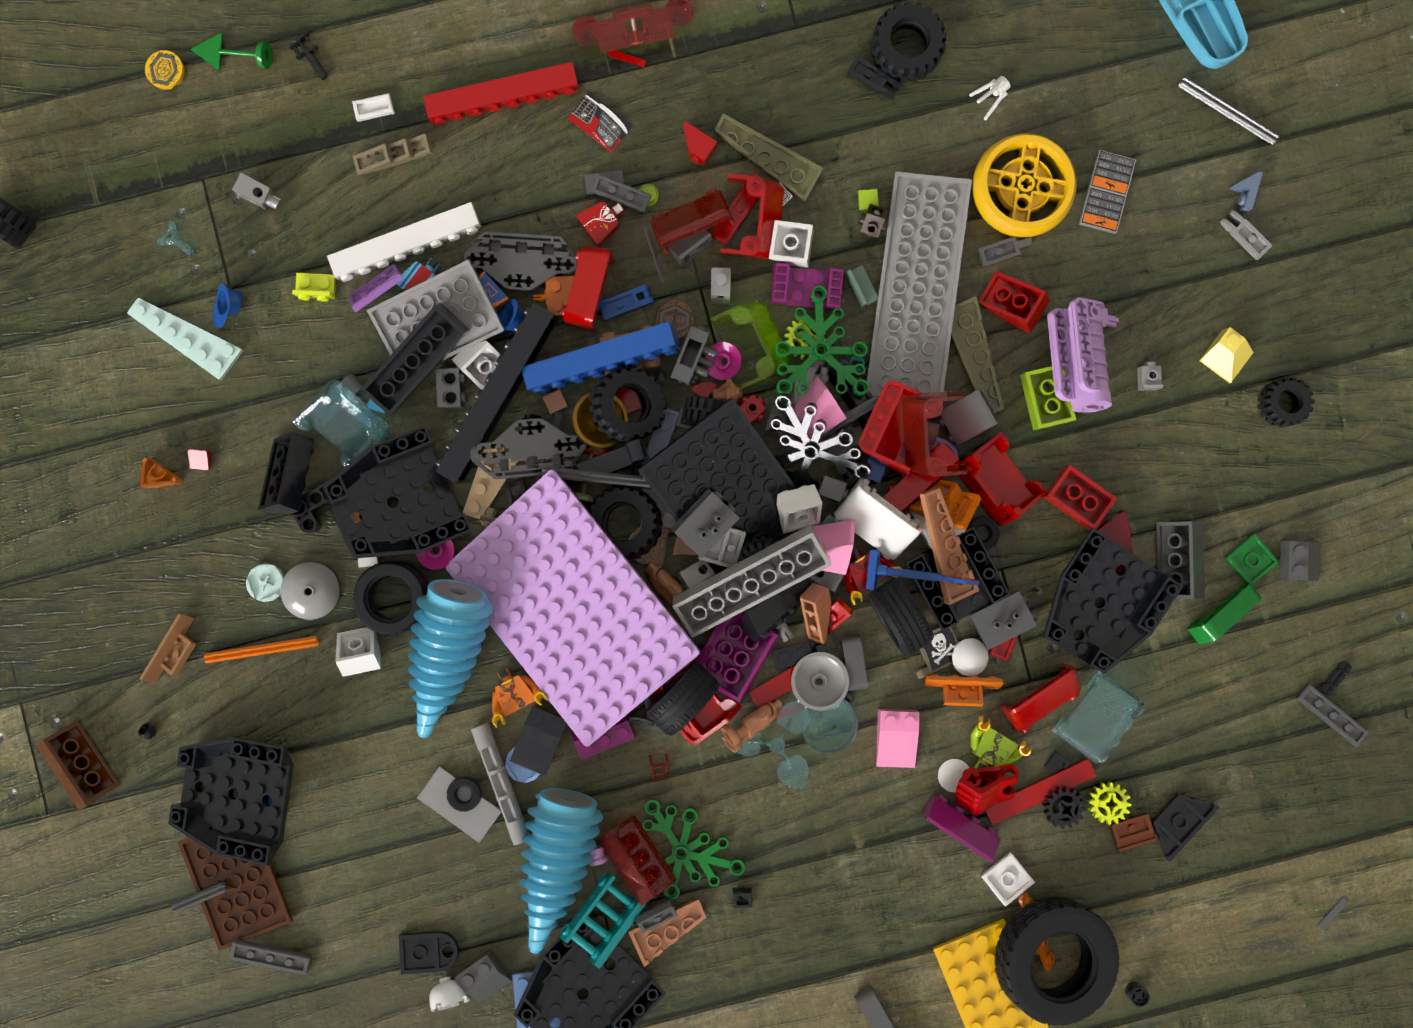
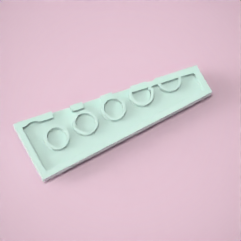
[127,298,244,381]

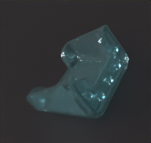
[293,379,389,467]

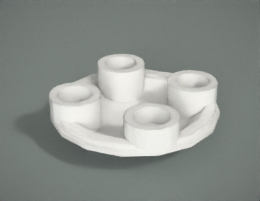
[952,638,989,676]

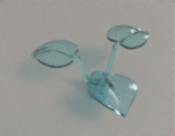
[737,700,810,790]

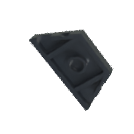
[1151,793,1220,862]

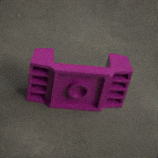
[769,263,845,310]

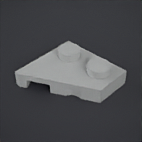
[698,527,746,568]

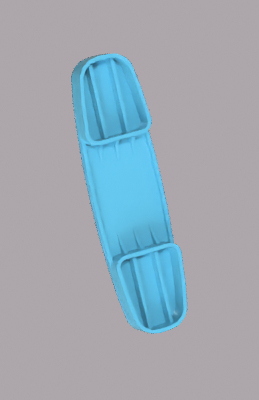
[1159,0,1248,69]

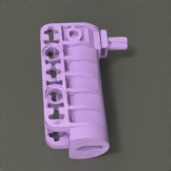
[1047,297,1119,413]

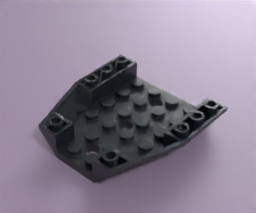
[323,425,472,559]
[1043,528,1183,674]
[168,737,294,866]
[513,923,666,1028]

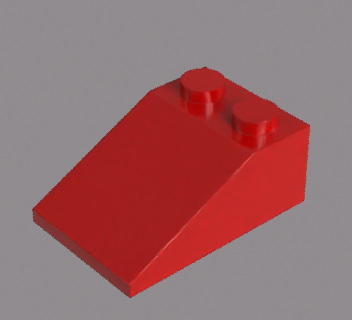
[978,271,1050,333]

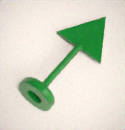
[190,32,273,71]

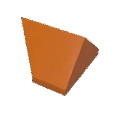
[140,458,183,488]

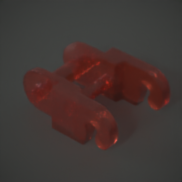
[649,753,669,780]

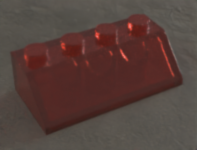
[598,815,677,906]

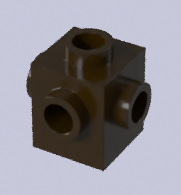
[859,204,888,238]

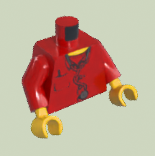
[845,546,901,605]

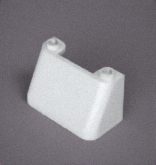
[834,479,924,560]

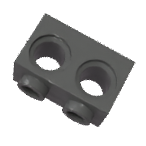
[436,368,466,409]

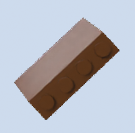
[37,721,120,811]

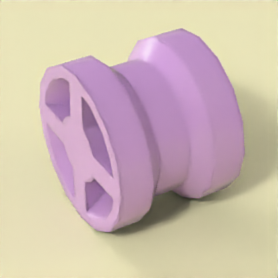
[589,845,608,866]

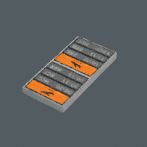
[1079,150,1136,234]

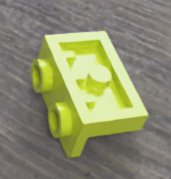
[292,273,336,302]

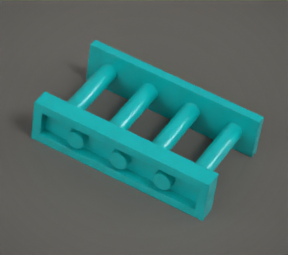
[559,873,647,969]

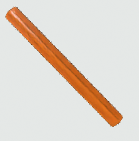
[204,636,319,663]

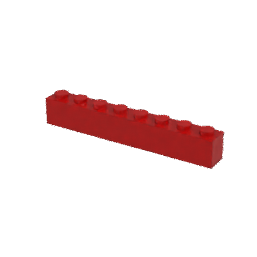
[423,62,579,125]

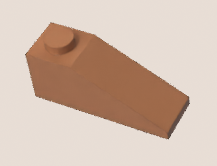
[800,583,831,645]

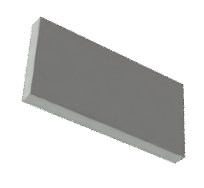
[417,766,502,843]

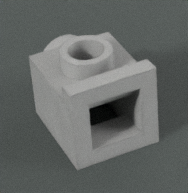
[1137,362,1163,391]

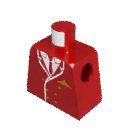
[576,202,624,247]

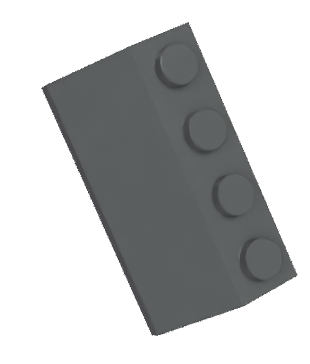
[1156,521,1205,599]

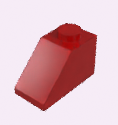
[683,121,717,166]

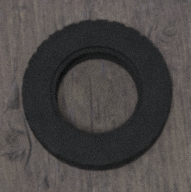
[995,896,1119,1026]

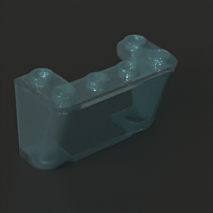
[1053,671,1145,764]

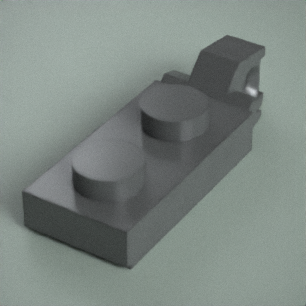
[978,237,1033,268]

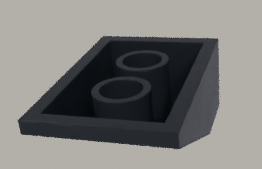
[510,706,568,776]

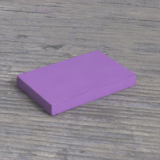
[348,264,403,312]

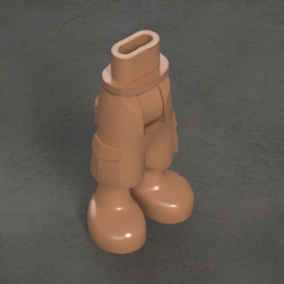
[645,561,685,622]
[721,699,783,753]

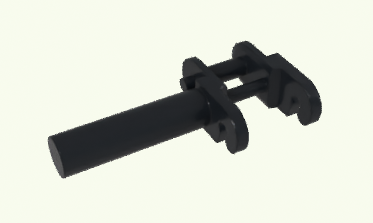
[289,32,328,80]

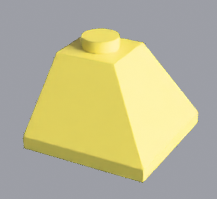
[1199,327,1254,383]

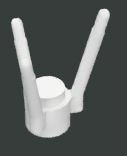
[969,76,1010,120]

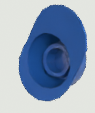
[213,283,243,328]
[492,299,525,337]

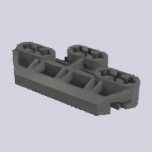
[464,232,578,293]
[470,418,586,479]

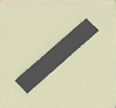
[1318,897,1349,930]

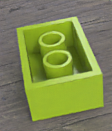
[1020,366,1076,431]

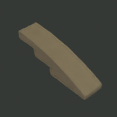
[352,133,434,175]

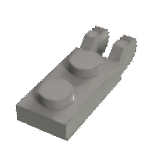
[1220,210,1272,261]

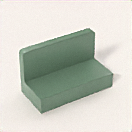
[845,265,878,309]

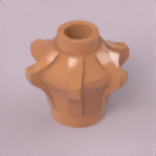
[713,379,743,404]

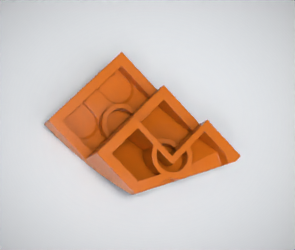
[909,480,981,531]

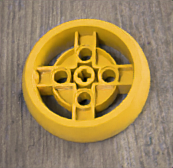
[972,133,1077,238]

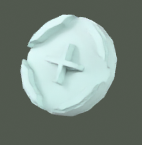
[246,564,285,602]

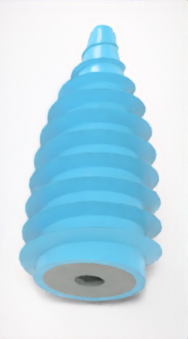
[407,579,493,738]
[519,788,603,954]

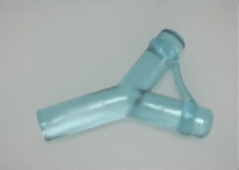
[156,222,195,257]

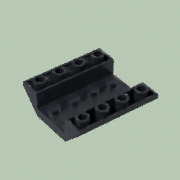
[905,527,1010,631]

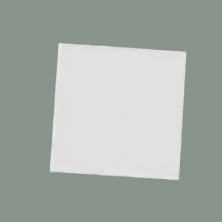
[980,851,1035,907]

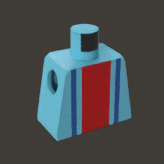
[397,258,440,291]

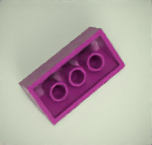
[920,793,1001,863]

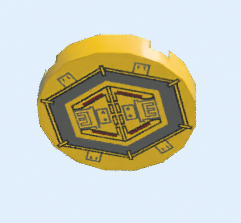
[145,50,185,90]

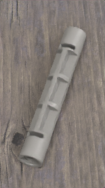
[470,722,530,845]

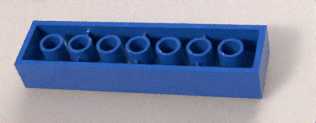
[522,321,681,395]

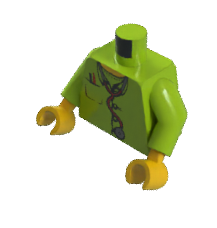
[970,716,1032,769]

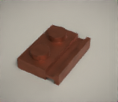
[1110,812,1156,852]

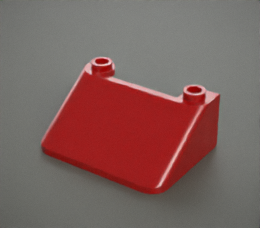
[859,380,942,476]
[650,655,742,744]
[999,663,1081,733]

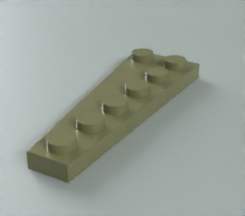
[714,113,823,202]
[951,296,1004,413]

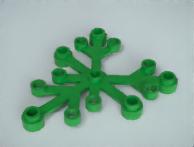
[775,286,869,396]
[627,798,745,900]

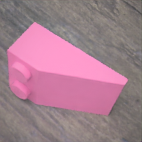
[876,708,919,768]

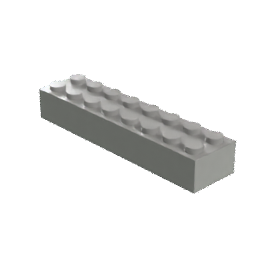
[672,524,832,638]

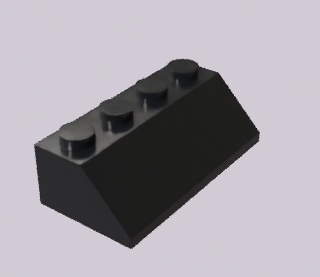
[258,432,314,515]
[740,578,811,643]

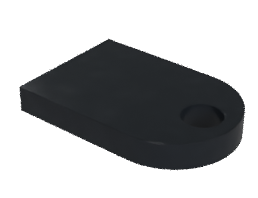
[399,931,459,974]

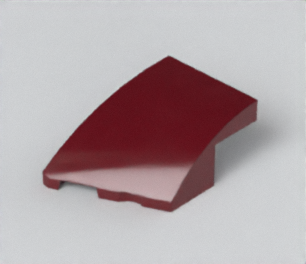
[1096,510,1133,573]

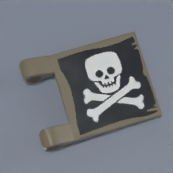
[915,627,958,679]

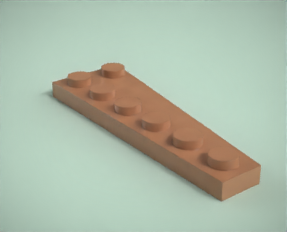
[920,487,979,605]

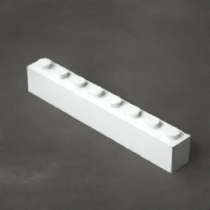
[327,202,482,282]

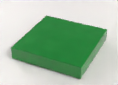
[1224,533,1280,585]

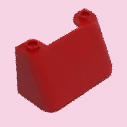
[955,431,1048,526]

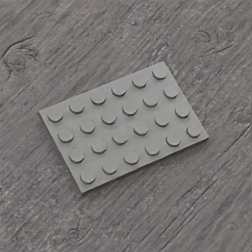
[367,259,505,361]

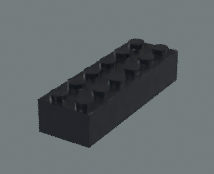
[360,303,470,416]

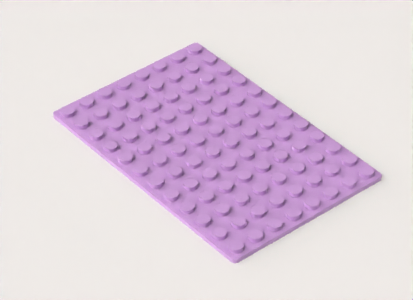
[446,470,700,747]

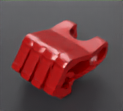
[955,764,1019,815]

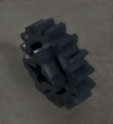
[1042,785,1086,829]

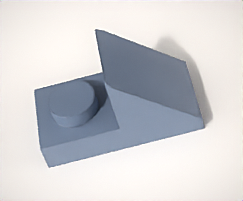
[1229,171,1263,213]

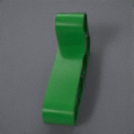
[1187,582,1262,644]

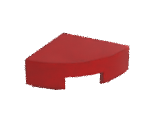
[691,382,717,397]

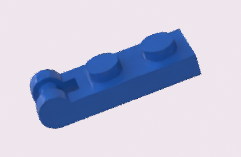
[599,284,655,321]

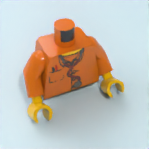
[492,667,548,728]

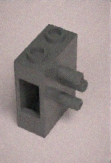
[671,325,717,388]
[670,489,740,558]
[969,591,1038,650]

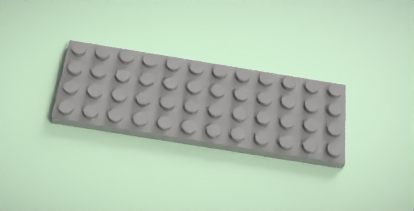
[867,172,972,408]

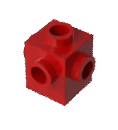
[739,395,766,423]

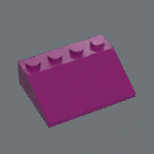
[696,613,780,703]

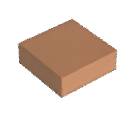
[543,389,568,415]

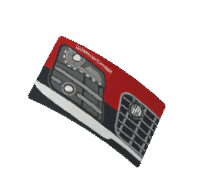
[567,93,632,153]

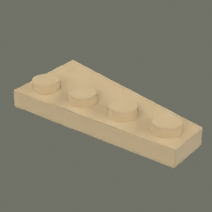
[462,441,518,519]

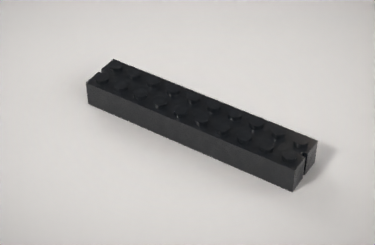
[435,303,559,483]

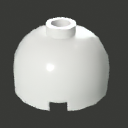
[429,977,470,1012]

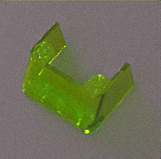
[710,301,791,392]

